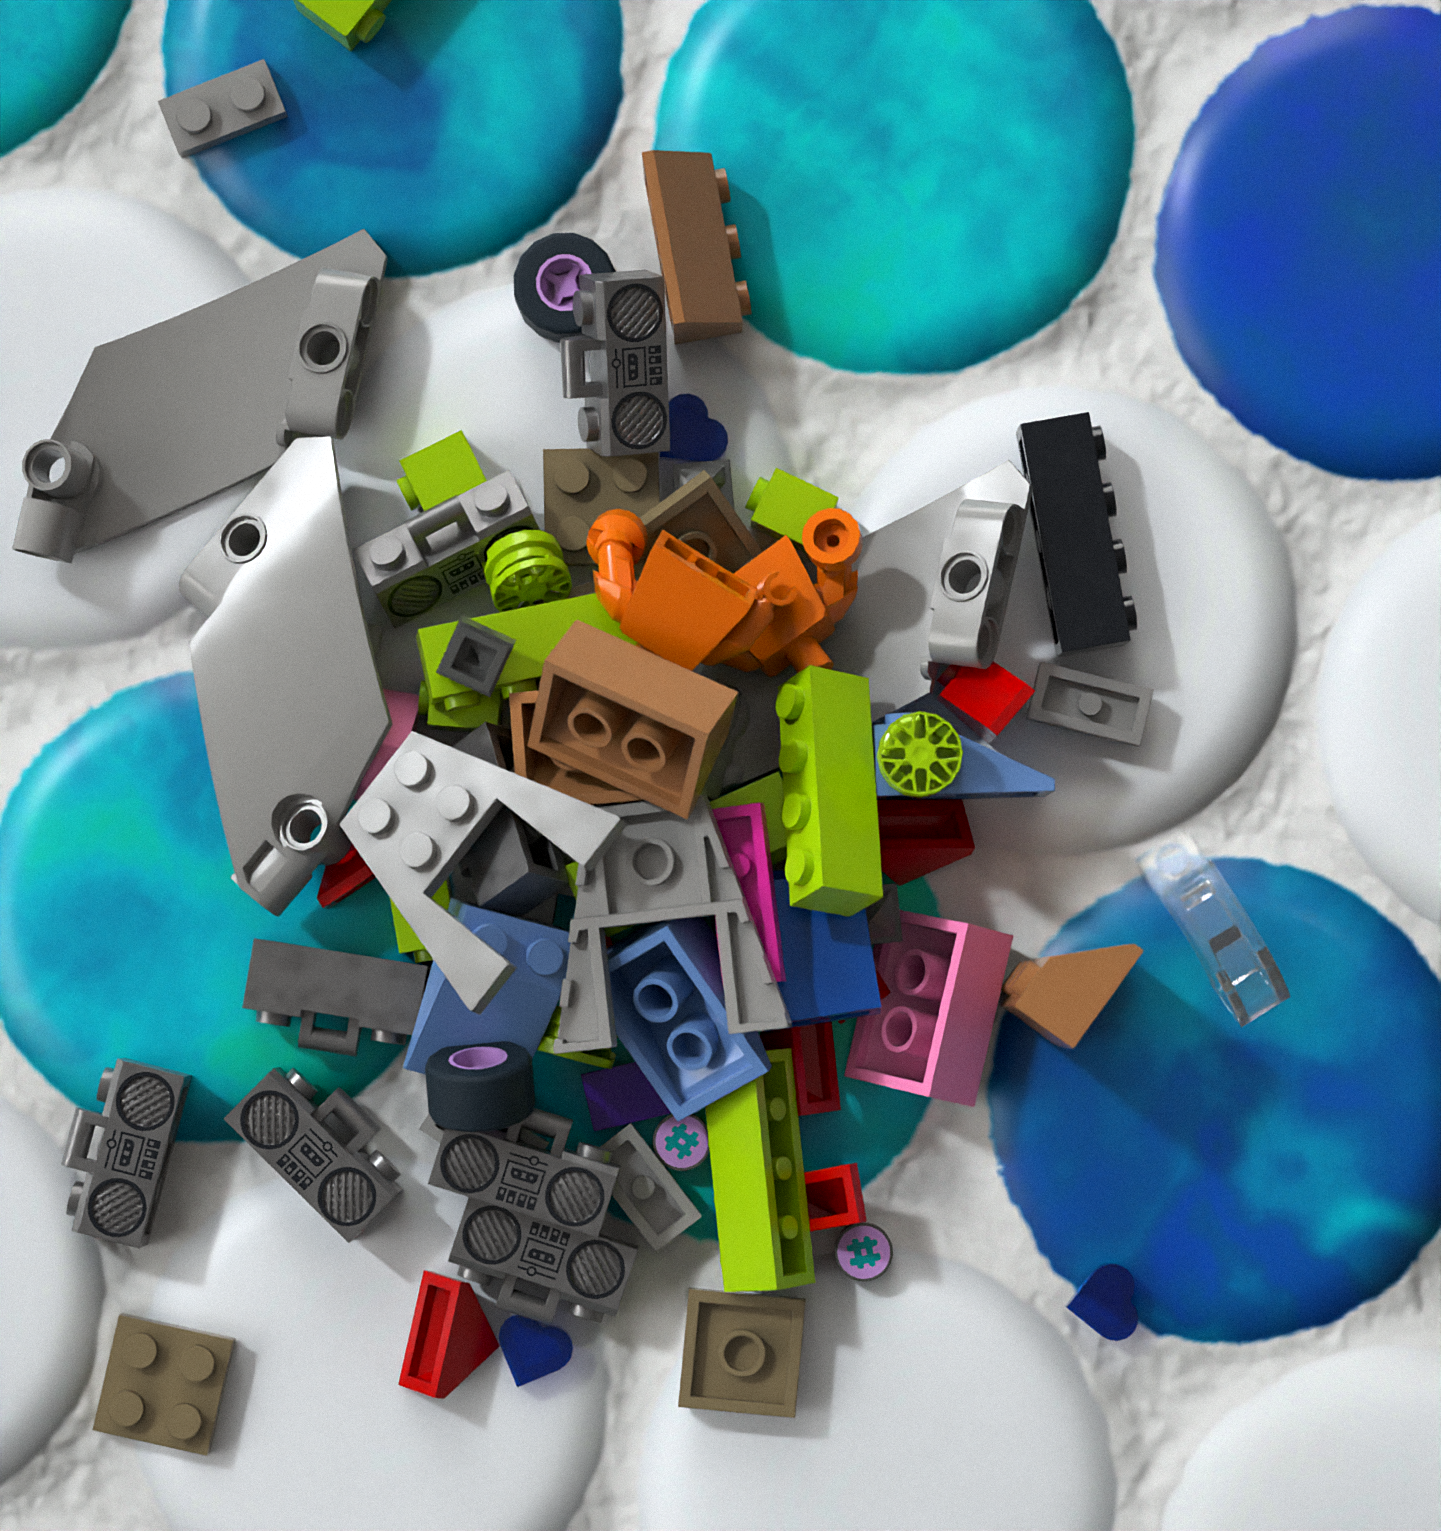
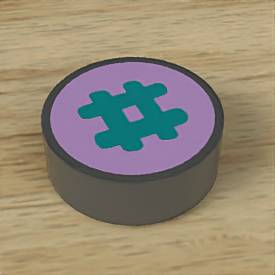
[653,1114,710,1171]
[834,1222,893,1282]

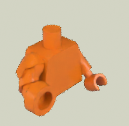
[721,508,863,677]
[586,509,797,671]

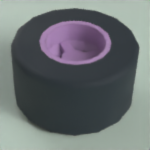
[513,233,616,343]
[425,1041,535,1132]

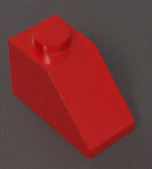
[936,661,1035,744]

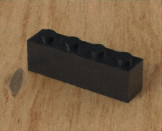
[1016,412,1137,658]

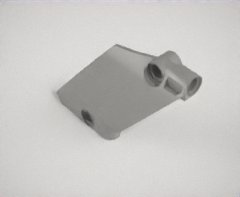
[12,229,388,564]
[179,436,393,917]
[700,460,1033,801]

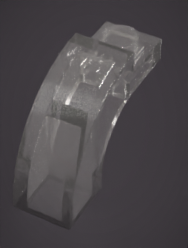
[1135,829,1291,1028]

